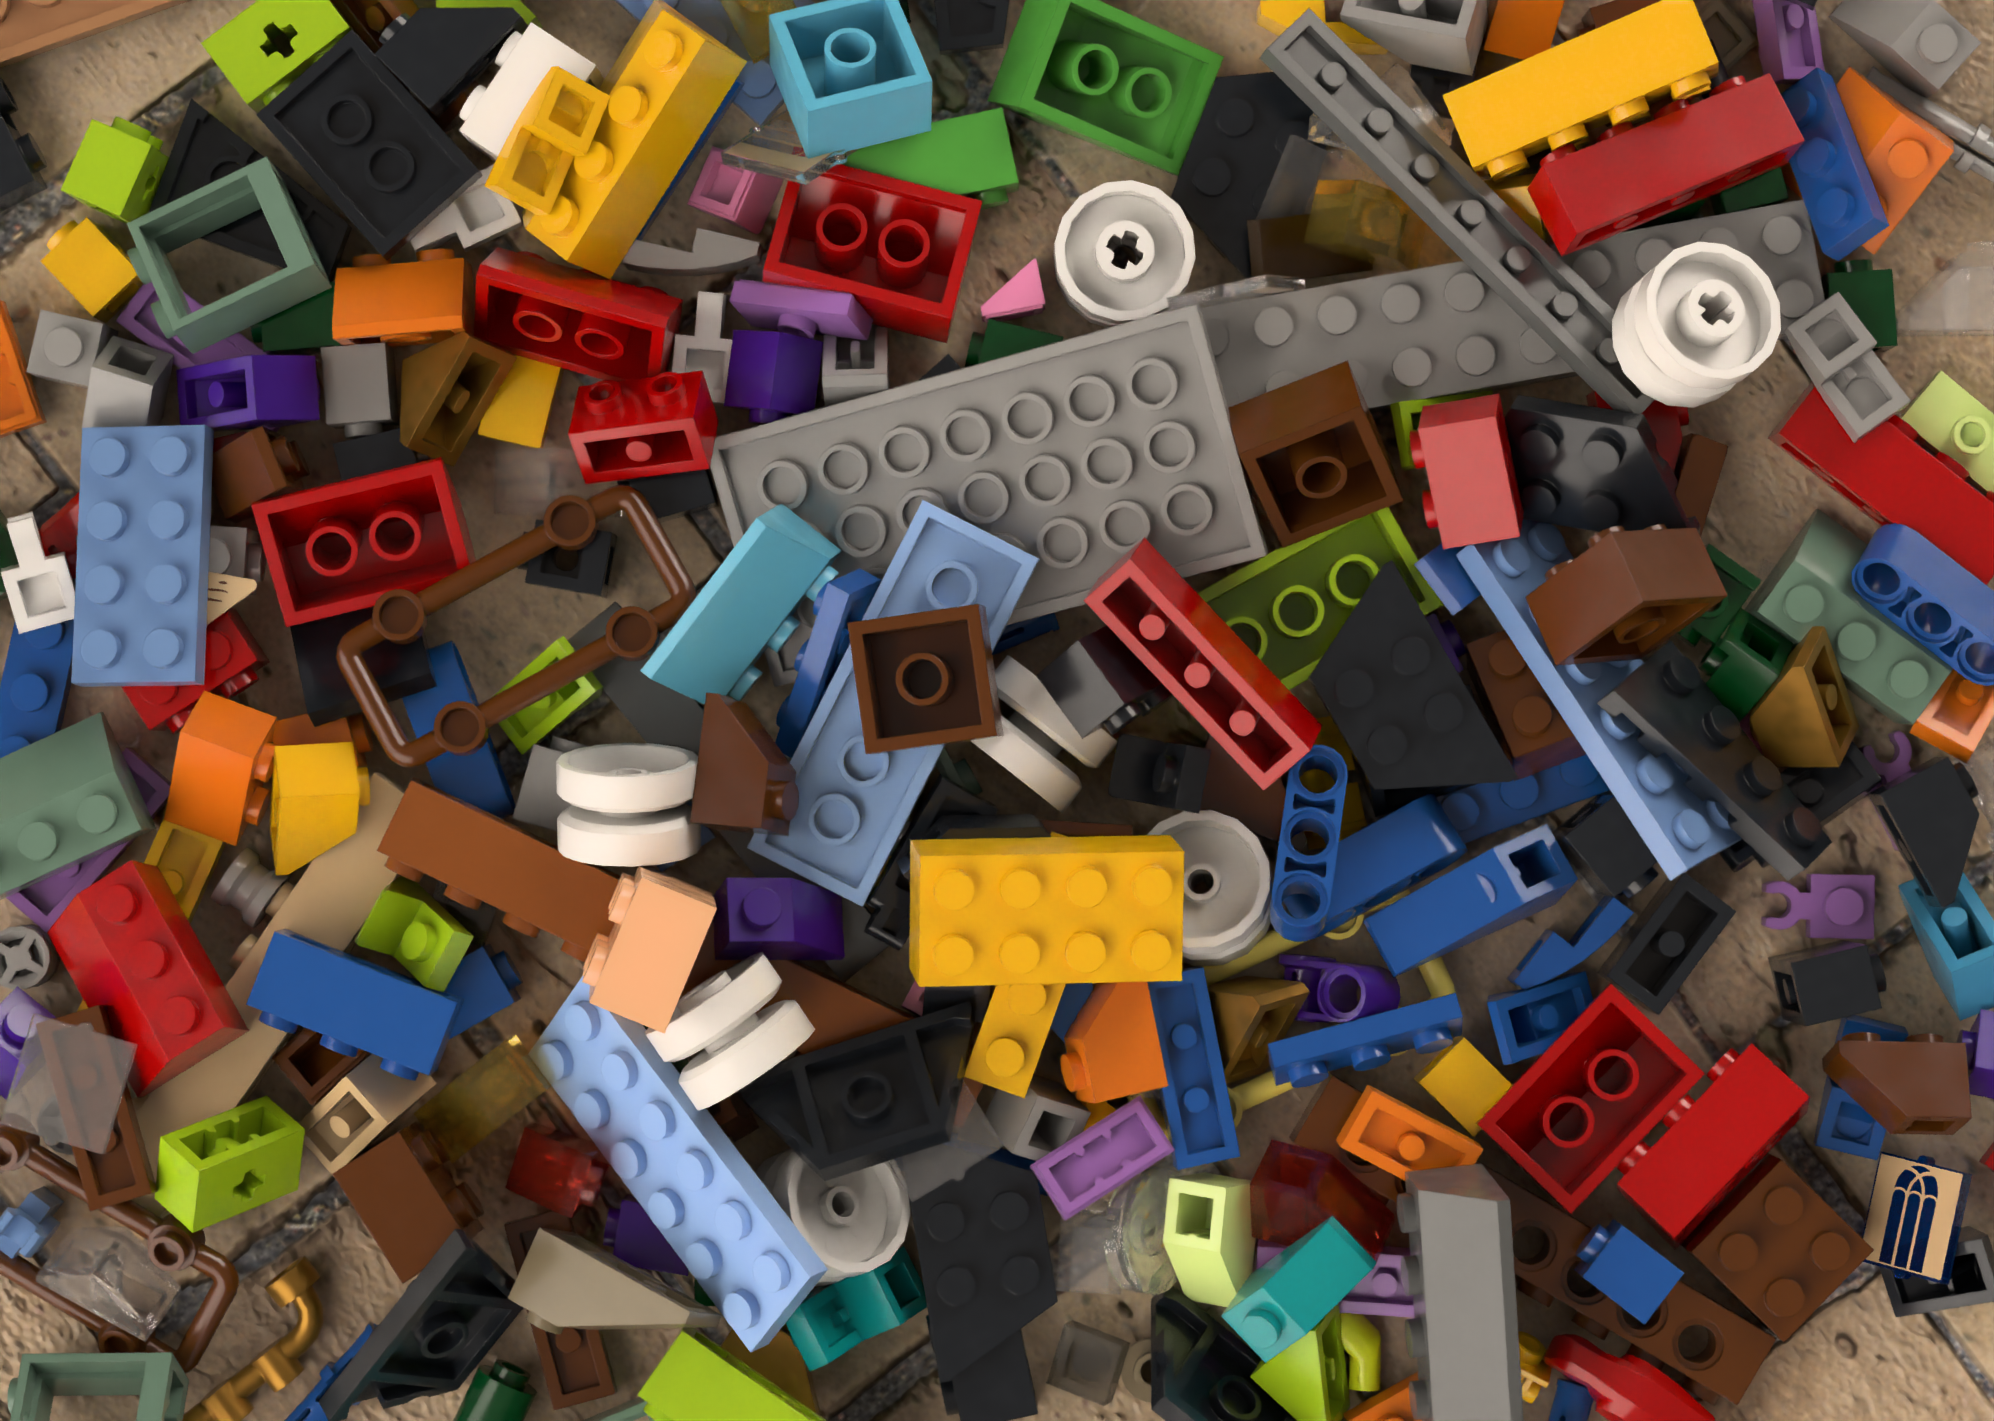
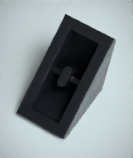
[1878,1226,1994,1317]

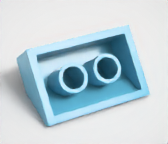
[640,503,842,704]

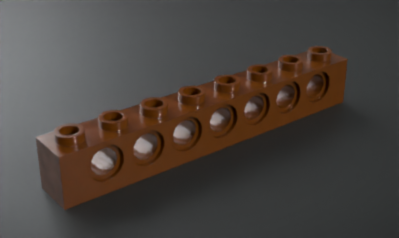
[1289,1072,1776,1406]

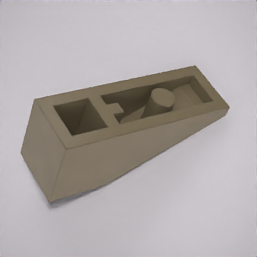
[508,1228,722,1334]

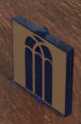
[1862,1151,1972,1285]

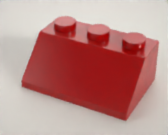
[763,153,982,343]
[474,247,683,382]
[251,457,476,627]
[47,860,249,1098]
[1476,983,1705,1214]
[1617,1043,1810,1250]

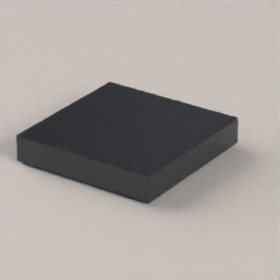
[290,606,437,727]

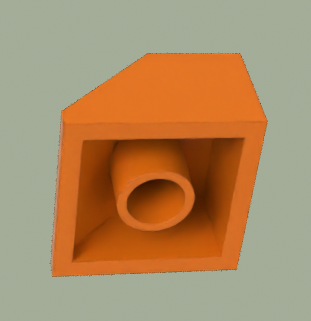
[1781,66,1954,255]
[332,249,475,348]

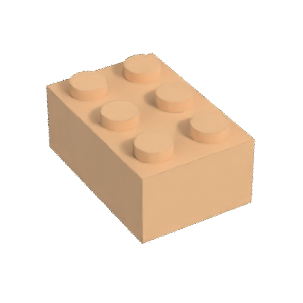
[582,866,717,1034]

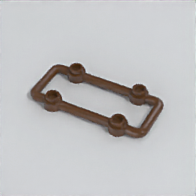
[336,485,697,767]
[0,1113,240,1374]

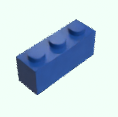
[246,929,465,1081]

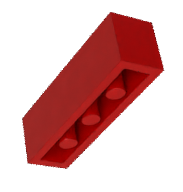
[1527,73,1805,257]
[1768,381,1994,585]
[1083,537,1322,791]

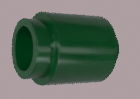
[453,1359,537,1421]

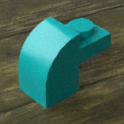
[786,1246,927,1371]

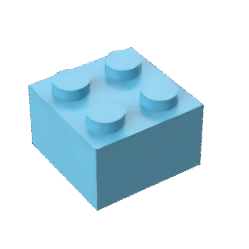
[769,0,933,159]

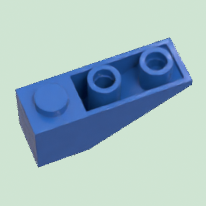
[1363,824,1578,978]

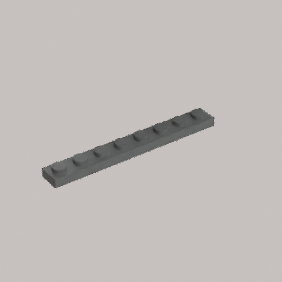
[1260,8,1655,414]

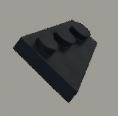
[149,98,352,282]

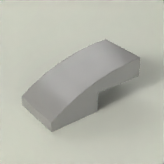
[623,228,763,276]
[1785,292,1911,443]

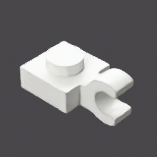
[410,164,523,252]
[672,291,732,403]
[1,512,75,634]

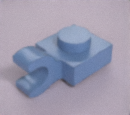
[0,1186,64,1259]

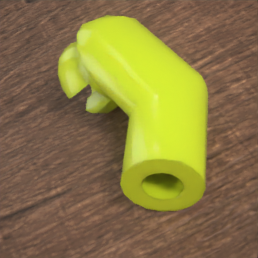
[1340,1313,1381,1391]

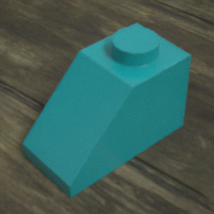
[1221,1215,1377,1363]

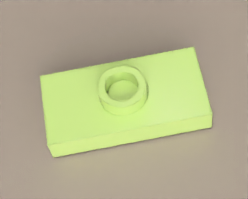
[1900,370,1994,495]

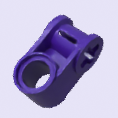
[1279,953,1401,1023]

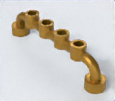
[183,1255,324,1421]

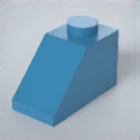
[1898,872,1994,1021]

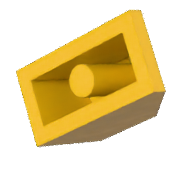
[269,742,370,876]

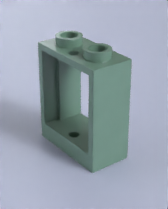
[127,156,332,354]
[7,1352,189,1421]

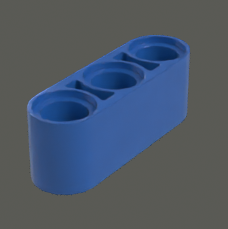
[1852,523,1994,686]
[402,640,516,819]
[1270,745,1348,942]
[1284,794,1468,940]

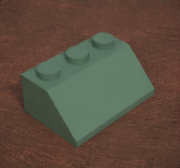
[1744,509,1952,724]
[0,712,156,900]

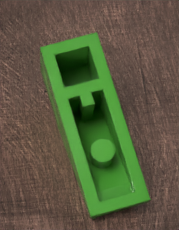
[823,107,1019,210]

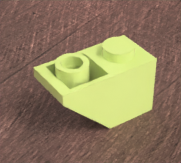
[1163,1173,1261,1307]

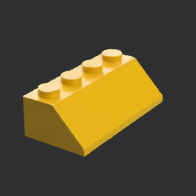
[521,0,747,279]

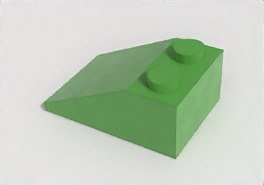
[987,0,1224,176]

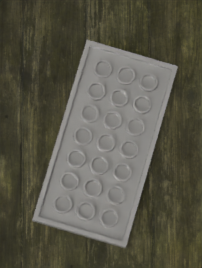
[710,302,1268,687]

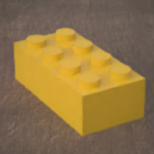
[1442,0,1719,183]
[909,835,1184,987]

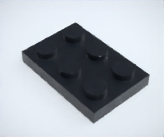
[256,30,483,260]

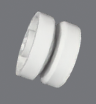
[1053,180,1196,328]
[1612,242,1781,408]
[971,655,1117,813]
[556,743,701,867]
[1147,810,1274,966]
[645,952,815,1110]
[755,1148,911,1287]

